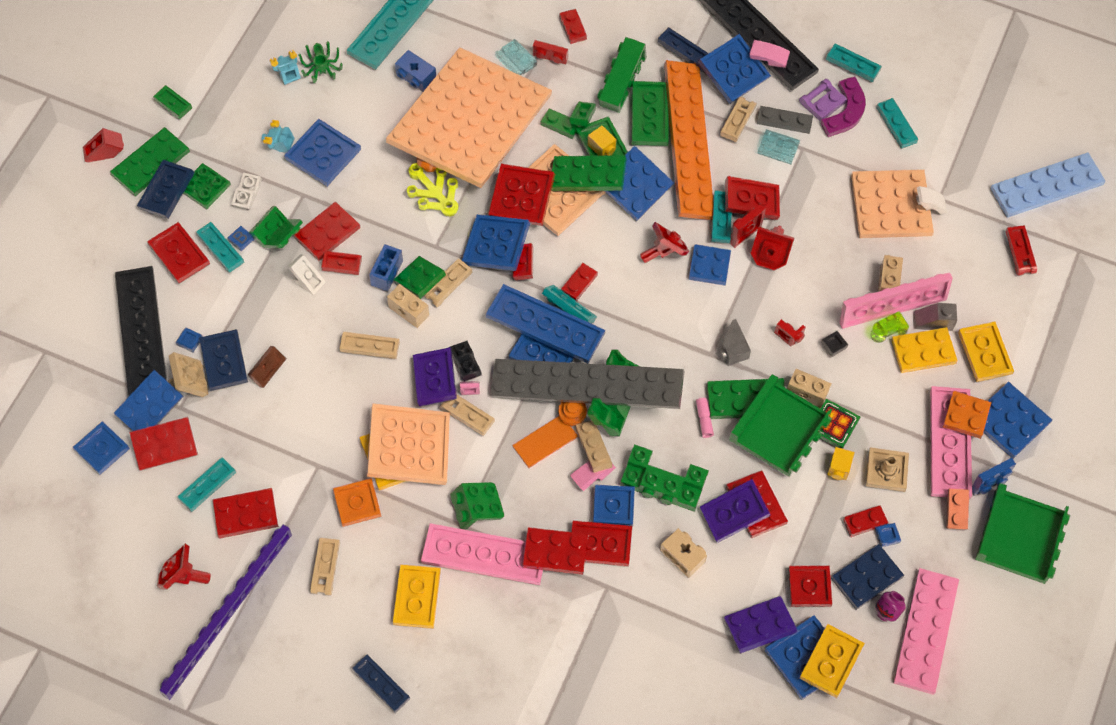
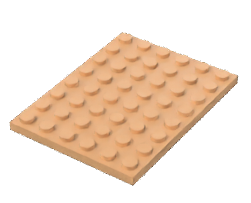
[386,47,552,188]

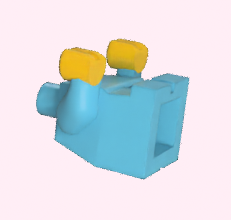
[269,50,301,85]
[262,120,295,153]

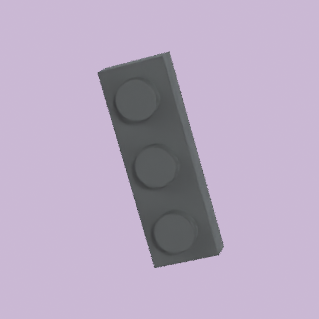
[757,106,813,134]

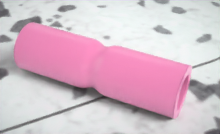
[696,398,714,438]

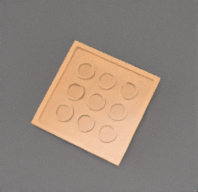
[528,144,605,236]
[851,170,934,238]
[367,403,450,485]

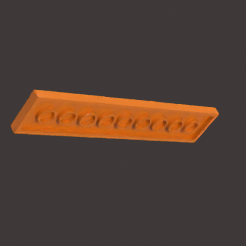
[664,60,713,220]

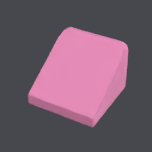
[460,381,480,395]

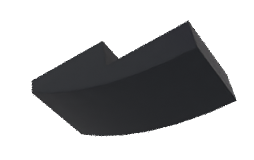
[450,341,482,382]

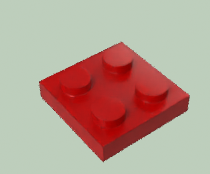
[730,204,766,248]
[788,566,833,607]

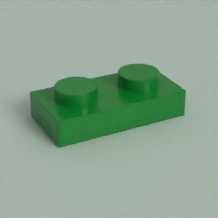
[153,85,192,119]
[570,101,596,127]
[541,108,579,139]

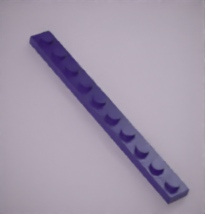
[159,524,292,700]

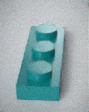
[826,43,882,82]
[876,98,918,149]
[711,191,732,244]
[196,222,244,273]
[542,285,597,324]
[177,457,236,512]

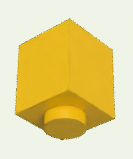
[588,126,616,156]
[827,447,855,480]

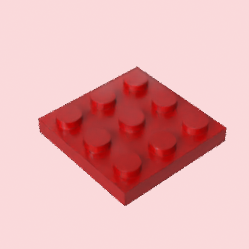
[488,163,555,226]

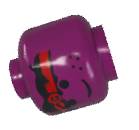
[875,591,906,622]

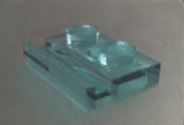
[495,39,537,75]
[757,129,800,165]

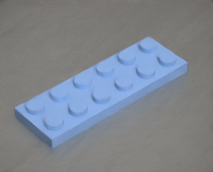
[990,152,1106,218]

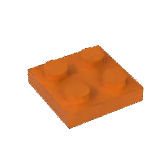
[943,391,991,439]
[333,478,382,527]

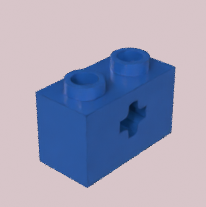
[395,50,436,92]
[369,244,403,291]

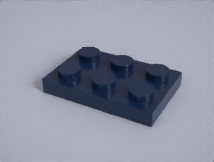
[137,160,195,219]
[199,329,248,391]
[831,544,904,610]

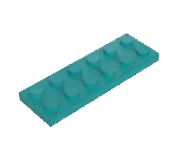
[347,0,434,70]

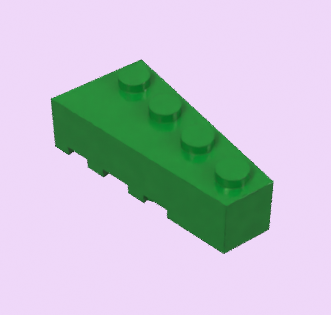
[597,37,647,113]

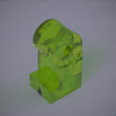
[870,311,909,343]

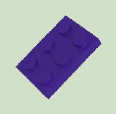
[413,347,457,406]
[700,479,771,543]
[724,596,797,654]

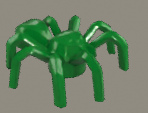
[298,41,343,83]

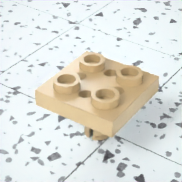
[168,352,209,397]
[866,447,909,492]

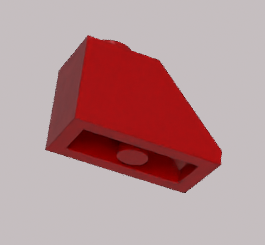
[83,128,124,162]

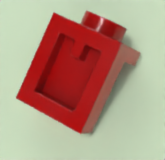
[774,319,806,347]

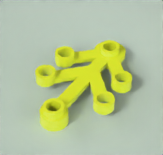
[407,163,459,217]

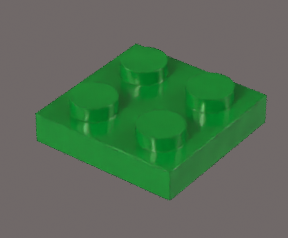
[393,256,446,299]

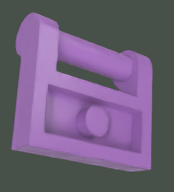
[799,78,847,122]

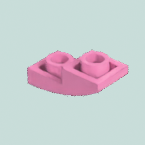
[750,40,790,68]
[570,462,616,491]

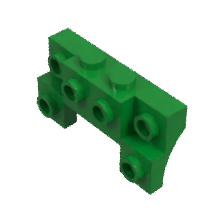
[587,349,639,437]
[620,444,709,512]

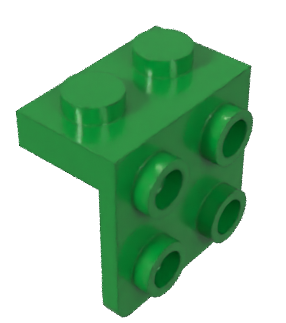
[249,206,303,248]
[450,482,505,529]

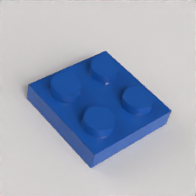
[689,244,731,286]
[73,421,130,475]
[972,458,1016,496]
[593,485,635,526]

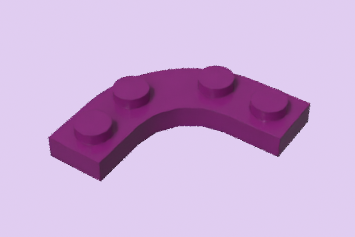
[820,76,866,137]

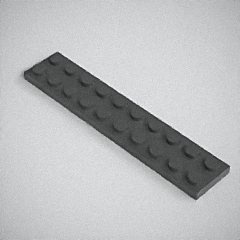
[490,359,685,409]

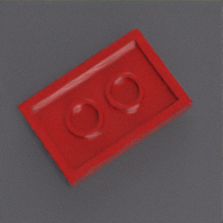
[725,176,780,220]
[294,201,361,261]
[147,222,210,284]
[129,417,198,471]
[726,470,788,538]
[213,488,279,539]
[572,520,633,567]
[523,527,588,575]

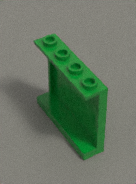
[729,374,832,477]
[975,483,1070,584]

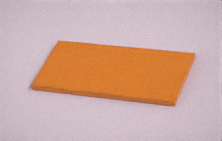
[512,416,578,468]

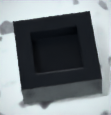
[821,331,848,357]

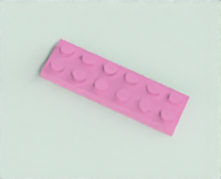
[840,272,953,329]
[930,386,972,499]
[421,523,543,585]
[893,568,959,695]

